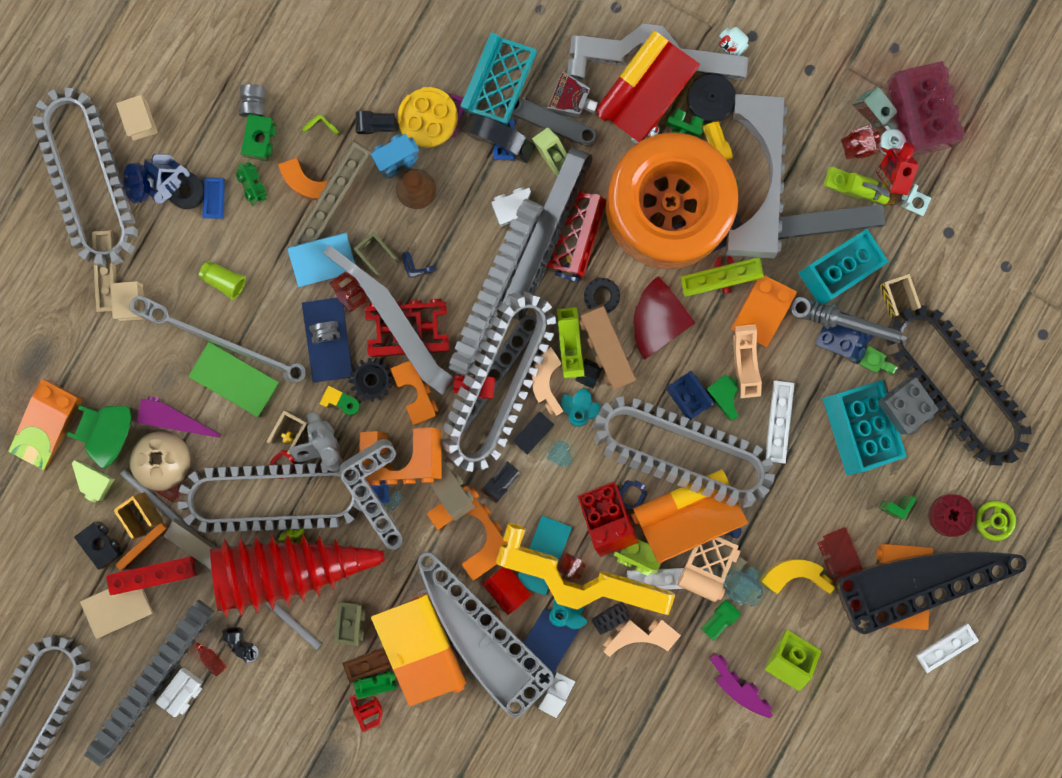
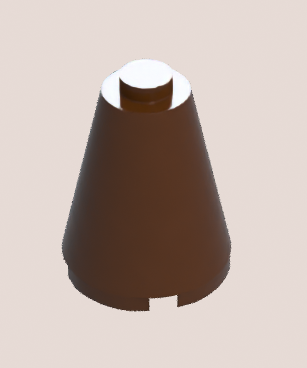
[396,169,436,209]

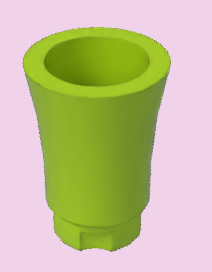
[198,261,246,301]

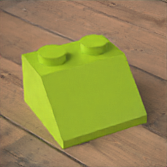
[765,630,821,692]

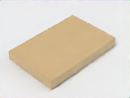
[80,589,153,639]

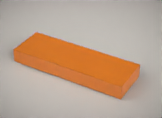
[116,523,169,571]

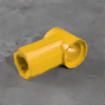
[702,121,732,160]

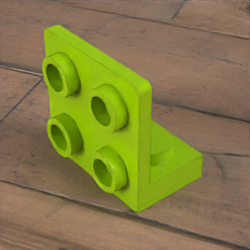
[614,539,662,576]

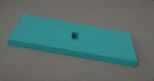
[517,516,572,595]

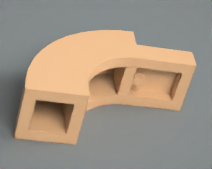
[532,347,564,416]

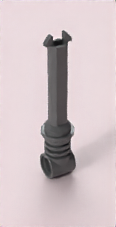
[791,297,909,343]

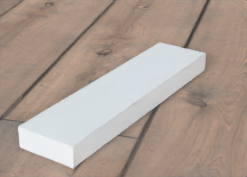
[765,381,795,464]
[627,567,708,589]

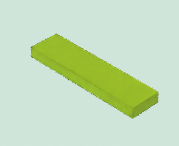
[681,257,764,297]

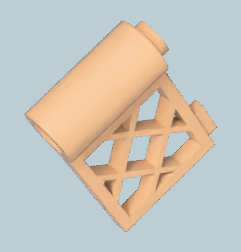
[677,537,741,602]

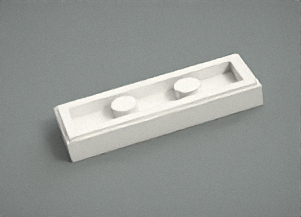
[915,623,979,673]

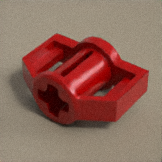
[349,695,383,733]

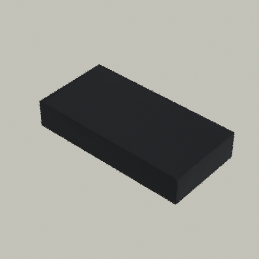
[513,411,554,455]

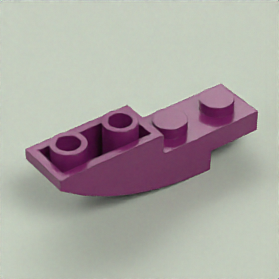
[708,653,773,718]

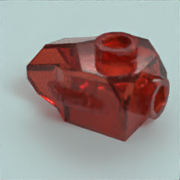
[841,124,881,159]

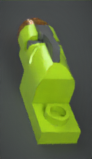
[823,167,898,206]

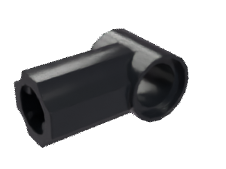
[355,111,395,134]
[481,461,521,503]

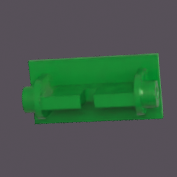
[236,162,267,206]
[353,671,397,700]

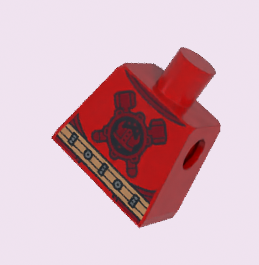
[876,142,918,195]

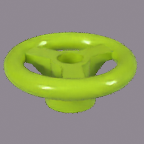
[975,501,1016,541]

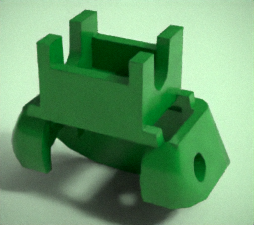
[67,405,132,468]

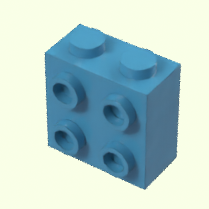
[371,134,419,178]

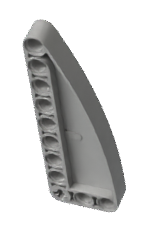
[418,551,554,718]

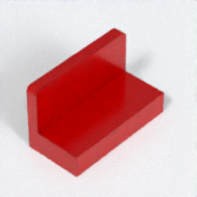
[482,567,531,615]

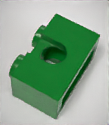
[241,114,277,162]

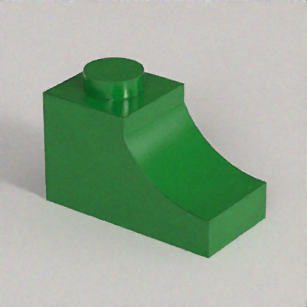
[705,374,739,421]

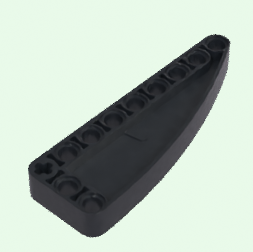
[836,551,1027,634]

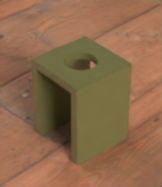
[354,231,399,278]

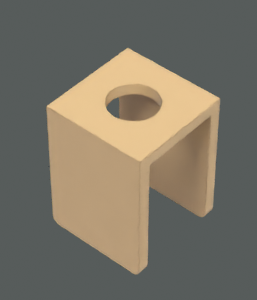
[116,95,158,141]
[111,281,144,321]

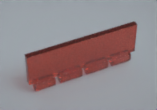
[817,527,862,611]

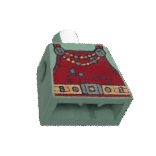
[852,87,899,130]

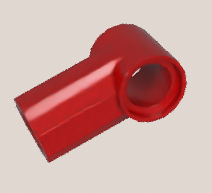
[453,376,495,399]

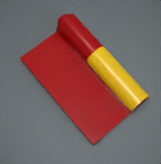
[595,30,701,142]

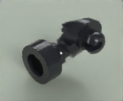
[222,627,259,663]

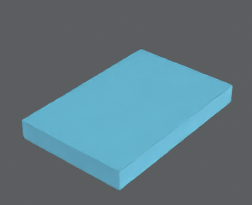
[287,232,356,287]

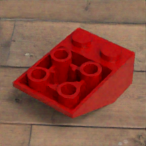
[578,481,638,557]

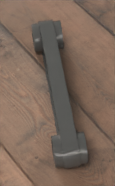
[505,96,597,147]

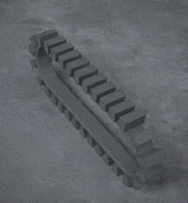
[84,600,215,767]

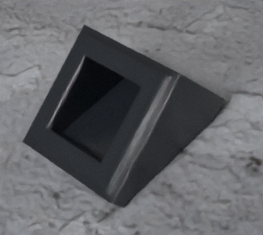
[575,358,603,389]

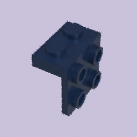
[816,311,873,365]

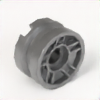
[309,321,341,343]

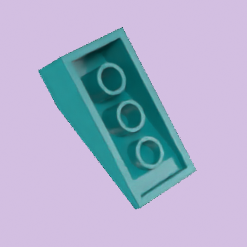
[798,229,889,304]

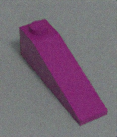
[136,396,221,438]

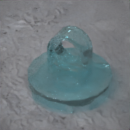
[723,566,764,607]

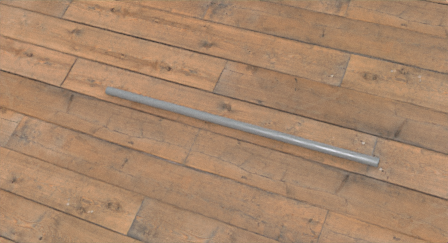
[120,469,322,650]

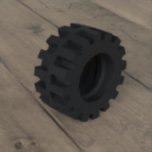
[584,278,620,314]
[592,602,631,635]

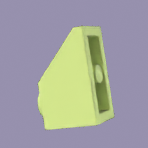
[532,128,567,177]
[72,460,115,502]

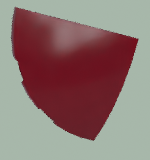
[633,276,695,360]

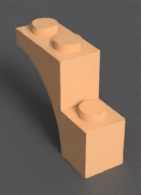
[603,618,681,657]

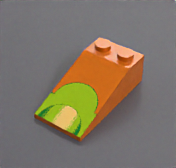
[8,379,83,470]

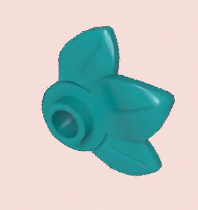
[561,388,601,427]
[549,598,587,629]

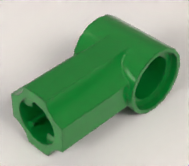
[700,599,741,641]

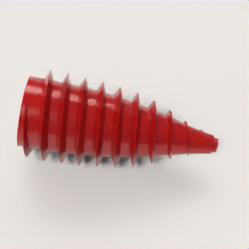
[210,533,385,618]

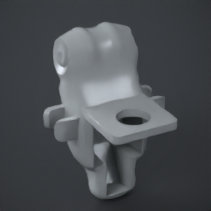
[289,412,343,473]

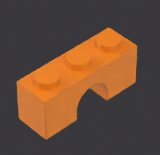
[390,361,439,426]

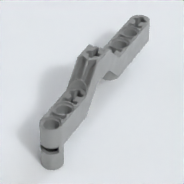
[567,24,749,80]

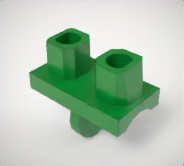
[666,108,703,138]

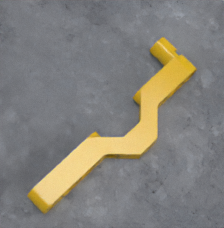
[496,523,676,615]

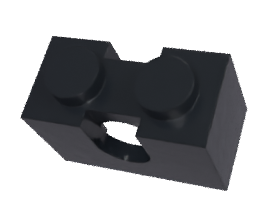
[74,522,123,570]

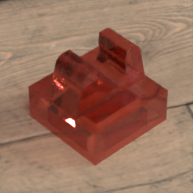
[558,553,586,579]

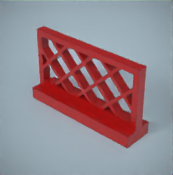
[546,192,606,278]

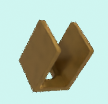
[114,492,164,540]

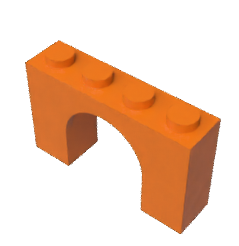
[360,428,442,486]
[426,485,506,581]
[876,543,933,630]

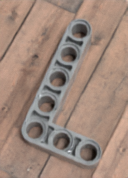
[339,439,402,549]

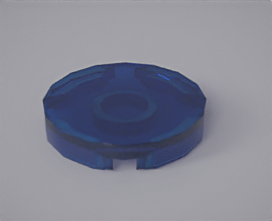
[123,163,150,203]

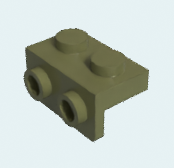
[334,602,366,646]

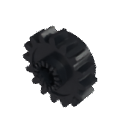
[349,358,393,403]

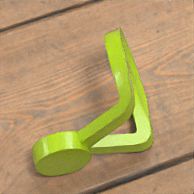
[301,115,340,136]

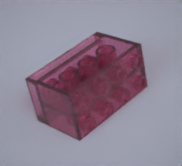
[887,61,964,157]

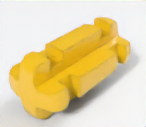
[281,432,296,444]

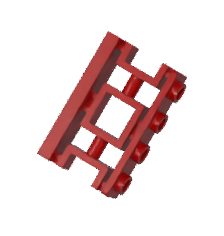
[365,299,450,357]
[106,556,197,596]

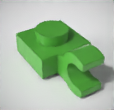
[858,346,897,375]

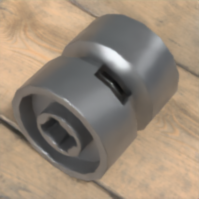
[238,84,267,117]

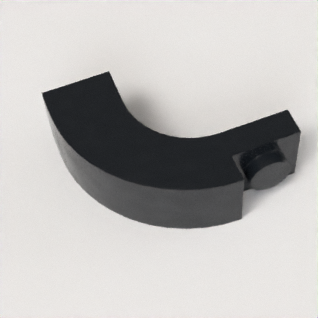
[462,113,535,163]

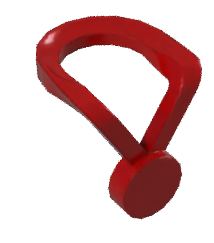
[269,450,297,479]

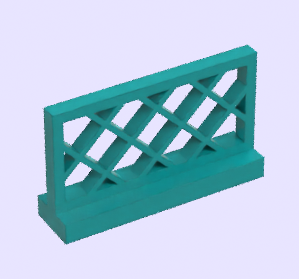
[461,32,537,125]

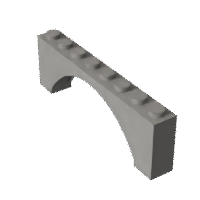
[726,94,787,259]

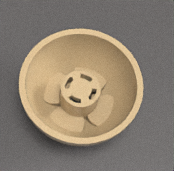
[129,431,191,491]

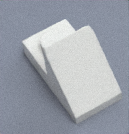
[538,672,575,718]

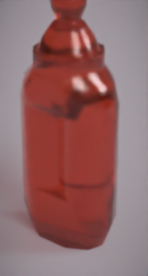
[195,643,226,676]

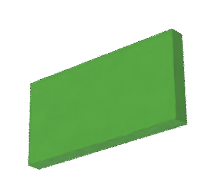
[188,342,279,417]

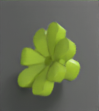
[279,527,305,543]

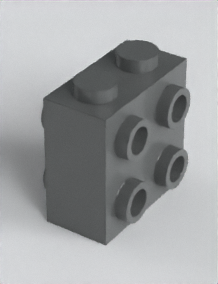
[877,377,939,435]

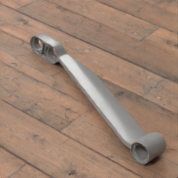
[323,245,455,395]
[129,296,305,383]

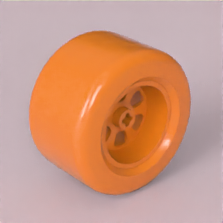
[605,133,738,269]

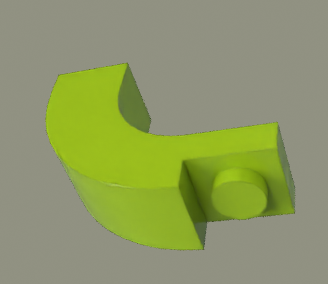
[557,307,584,378]

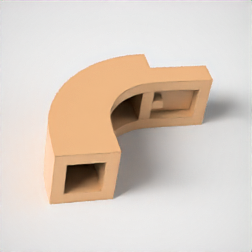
[733,324,762,398]

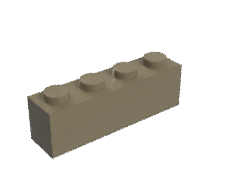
[409,449,475,521]

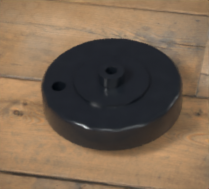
[687,74,736,123]

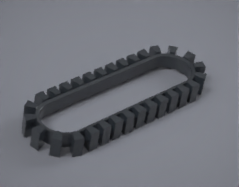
[886,306,1032,466]

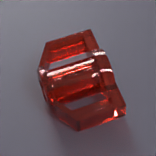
[329,271,367,313]

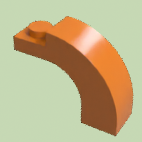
[278,158,329,201]

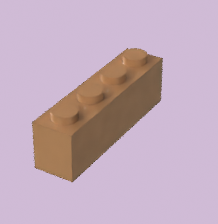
[579,304,636,390]

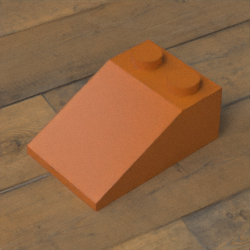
[731,275,797,348]

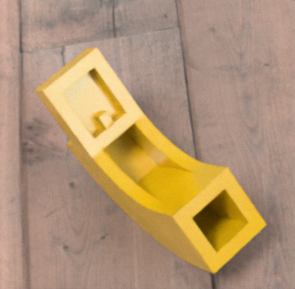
[759,559,835,594]

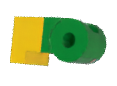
[319,386,360,415]

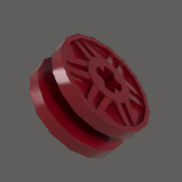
[928,494,975,537]

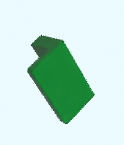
[878,496,917,519]

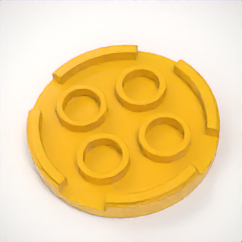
[397,87,458,148]

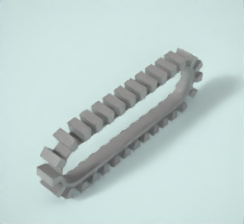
[33,87,138,267]
[449,198,543,376]
[441,291,556,472]
[593,396,775,508]
[177,463,366,532]
[0,635,90,778]

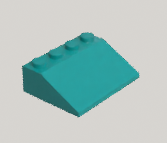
[822,380,907,476]

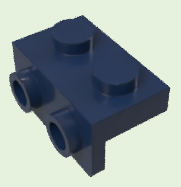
[665,371,714,421]

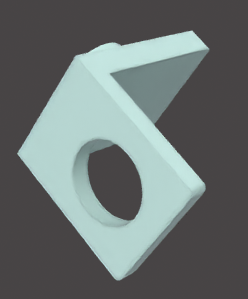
[901,184,931,216]

